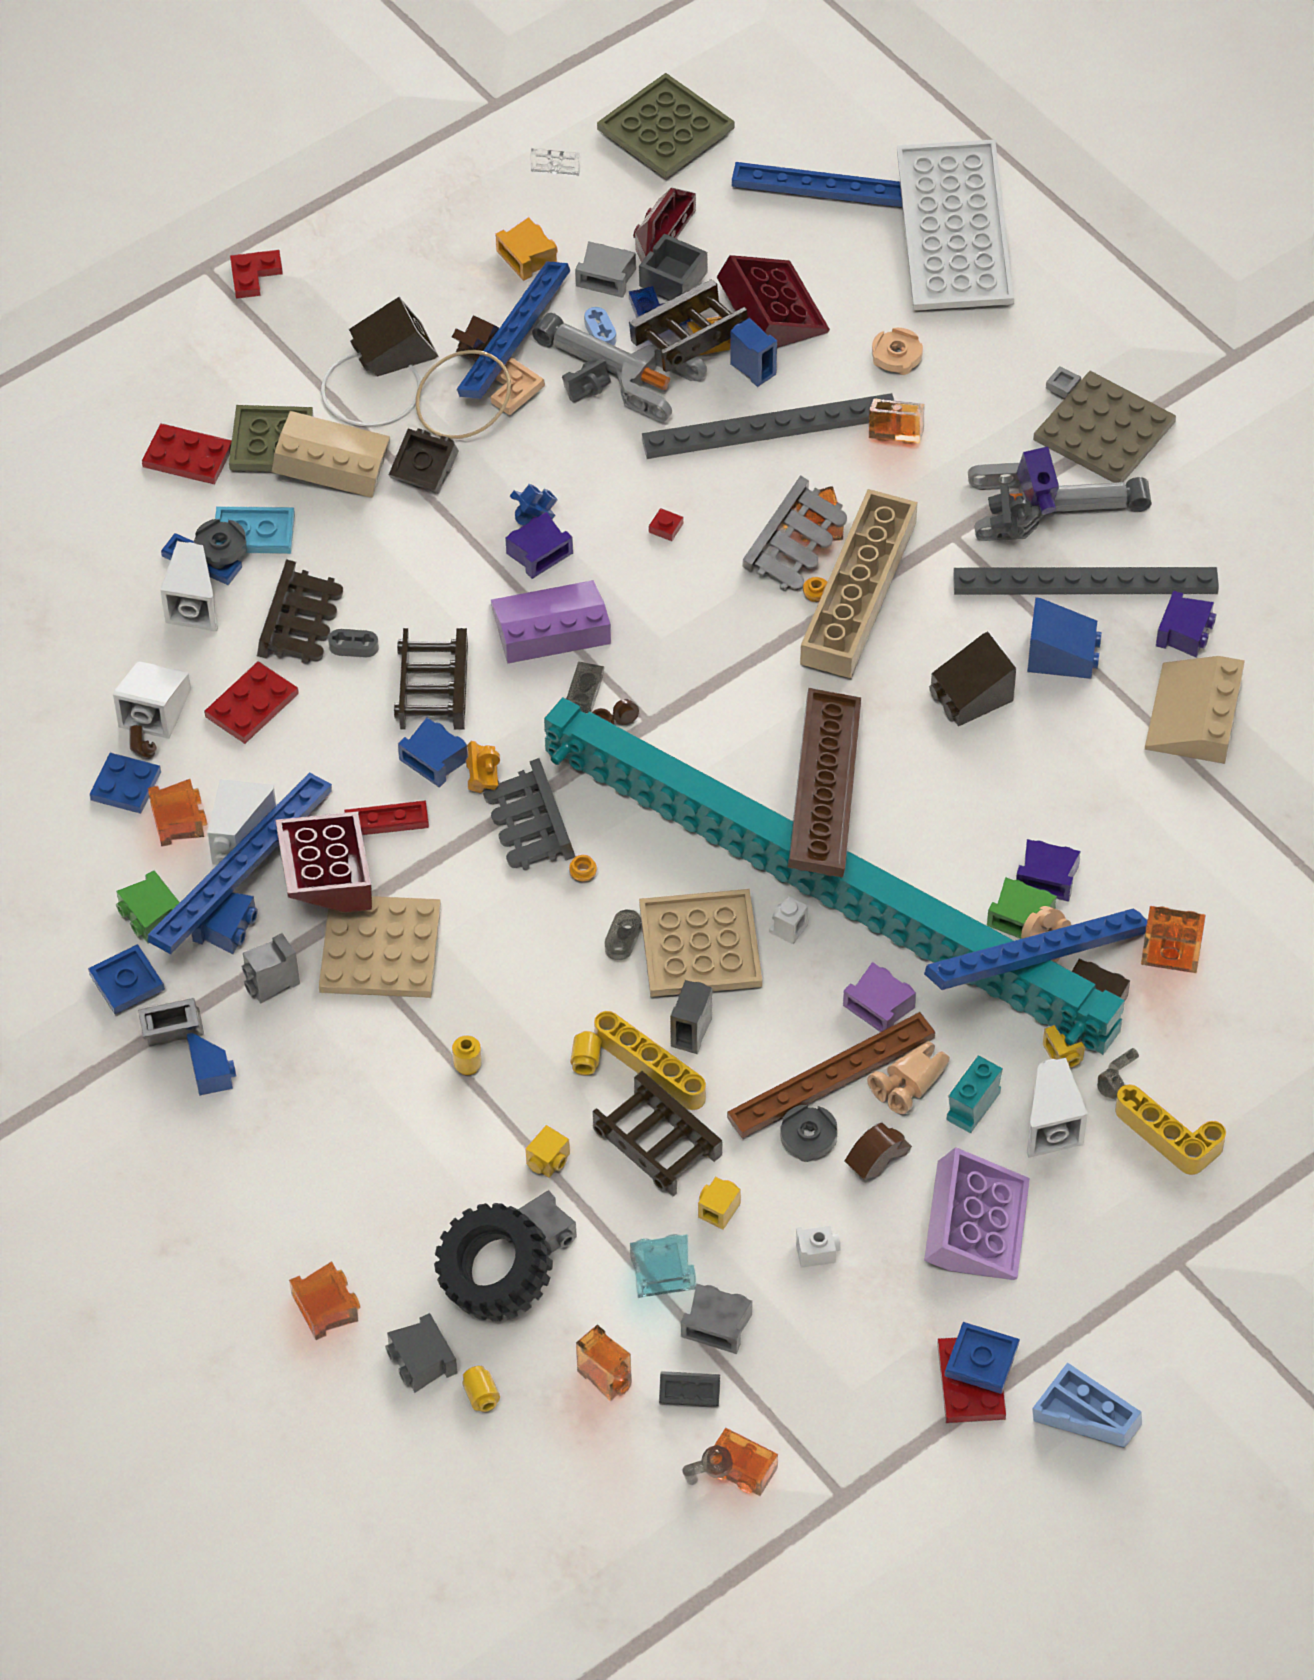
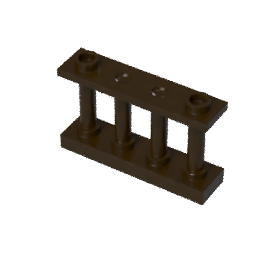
[629,279,748,372]
[394,628,468,730]
[592,1071,722,1196]

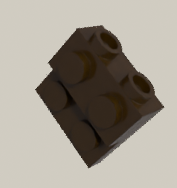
[388,428,459,493]

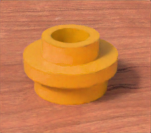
[803,577,828,602]
[569,855,597,881]

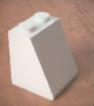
[160,541,218,631]
[113,662,191,739]
[207,779,277,865]
[1027,1058,1087,1158]

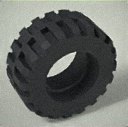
[434,1203,553,1322]

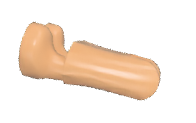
[867,1041,950,1114]

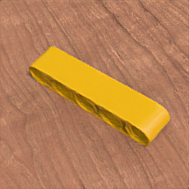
[594,1011,706,1110]

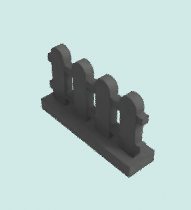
[483,758,576,870]

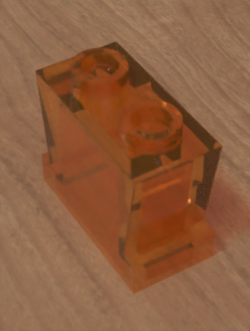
[148,779,207,847]
[289,1261,361,1340]
[576,1324,632,1401]

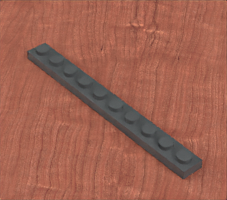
[642,393,898,459]
[953,567,1219,595]

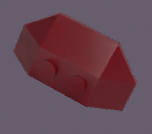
[633,187,696,262]

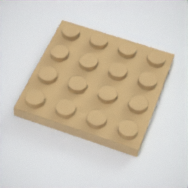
[639,889,762,997]
[319,896,441,998]

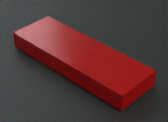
[344,800,429,835]

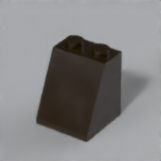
[349,297,439,377]
[929,631,1016,727]

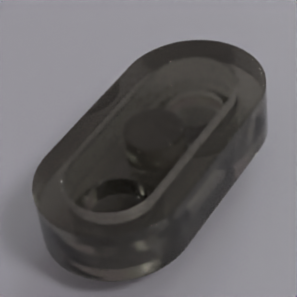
[604,909,641,961]

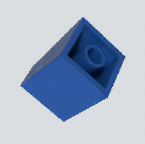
[1027,597,1102,679]

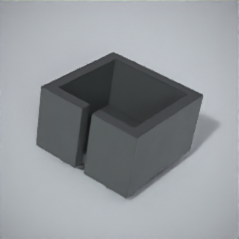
[639,234,708,300]

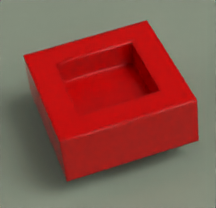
[648,508,684,541]

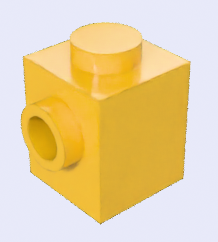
[525,1125,570,1178]
[698,1176,741,1230]

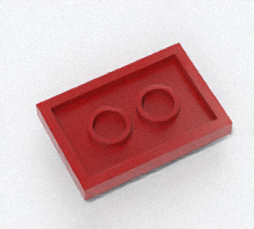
[142,423,232,485]
[204,661,299,744]
[937,1337,1006,1423]

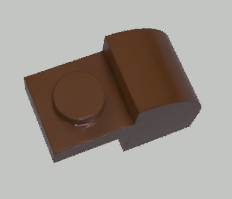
[452,315,499,361]
[844,1122,912,1179]

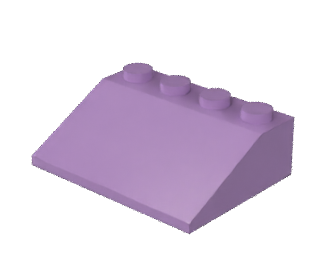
[924,1147,1030,1280]

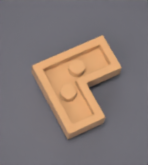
[490,357,545,415]

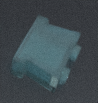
[630,1234,696,1298]

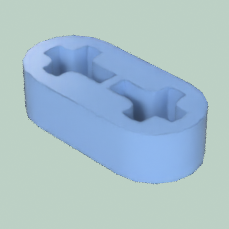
[584,307,616,346]

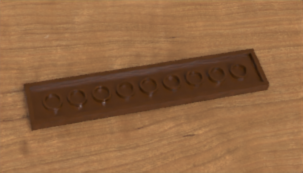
[788,688,861,877]

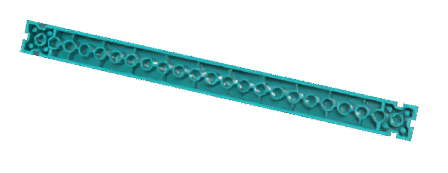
[544,697,1125,1055]

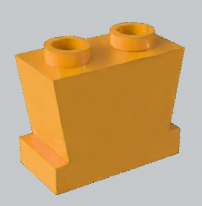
[495,217,558,281]

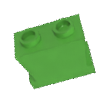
[116,870,180,944]
[987,877,1057,939]

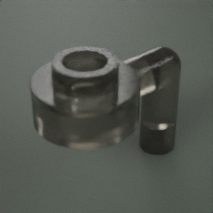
[1097,1048,1139,1099]
[682,1445,733,1485]

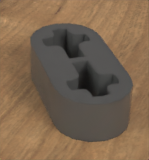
[328,629,379,657]

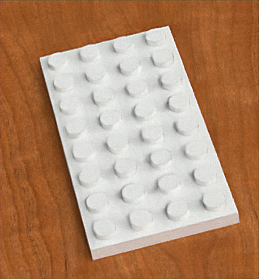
[897,139,1014,310]

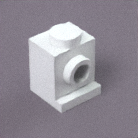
[769,897,808,944]
[796,1226,841,1268]

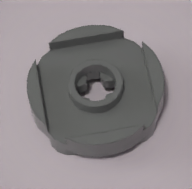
[194,519,247,569]
[780,1105,837,1162]

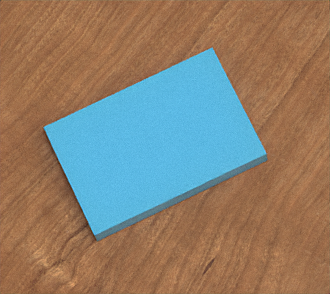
[215,506,295,554]

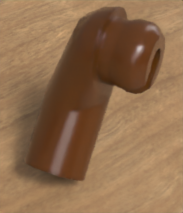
[129,725,157,759]

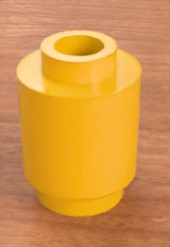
[570,1031,602,1075]
[452,1035,482,1075]
[462,1366,500,1412]

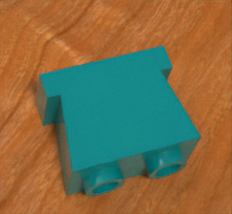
[946,1055,1003,1133]

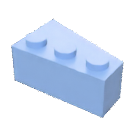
[1032,1362,1142,1448]

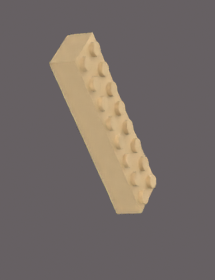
[800,489,918,678]

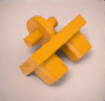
[466,741,500,793]

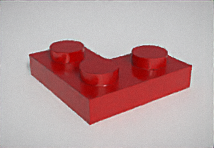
[230,249,283,299]

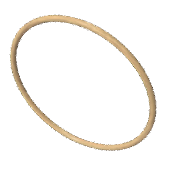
[415,350,511,439]

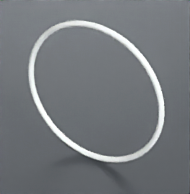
[321,353,421,427]

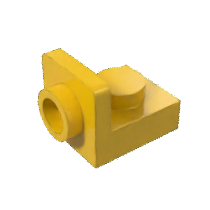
[1043,1025,1085,1068]

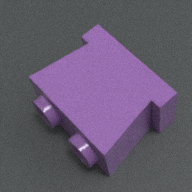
[843,962,916,1032]

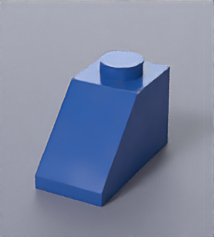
[187,1033,236,1096]

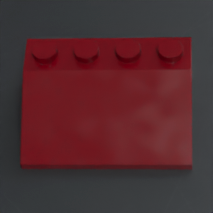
[717,255,830,348]
[276,812,372,913]

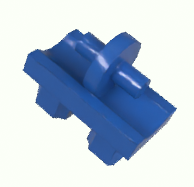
[510,484,558,526]

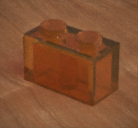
[869,399,925,444]
[708,1427,778,1496]

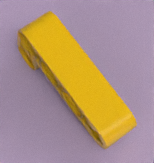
[1115,1084,1226,1175]

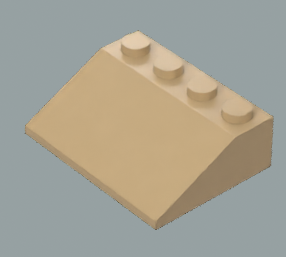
[272,411,390,498]
[1145,656,1245,764]

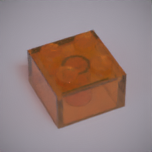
[1141,906,1206,973]

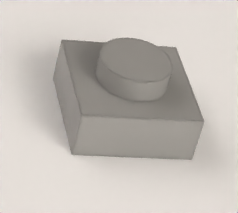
[1046,366,1081,398]

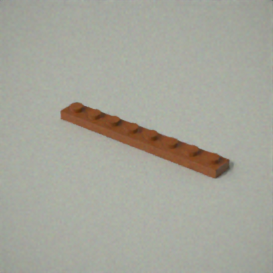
[727,1012,935,1138]

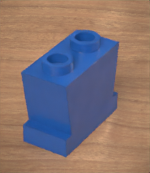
[730,318,777,387]
[398,717,468,788]
[191,892,258,954]

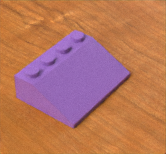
[491,580,611,664]

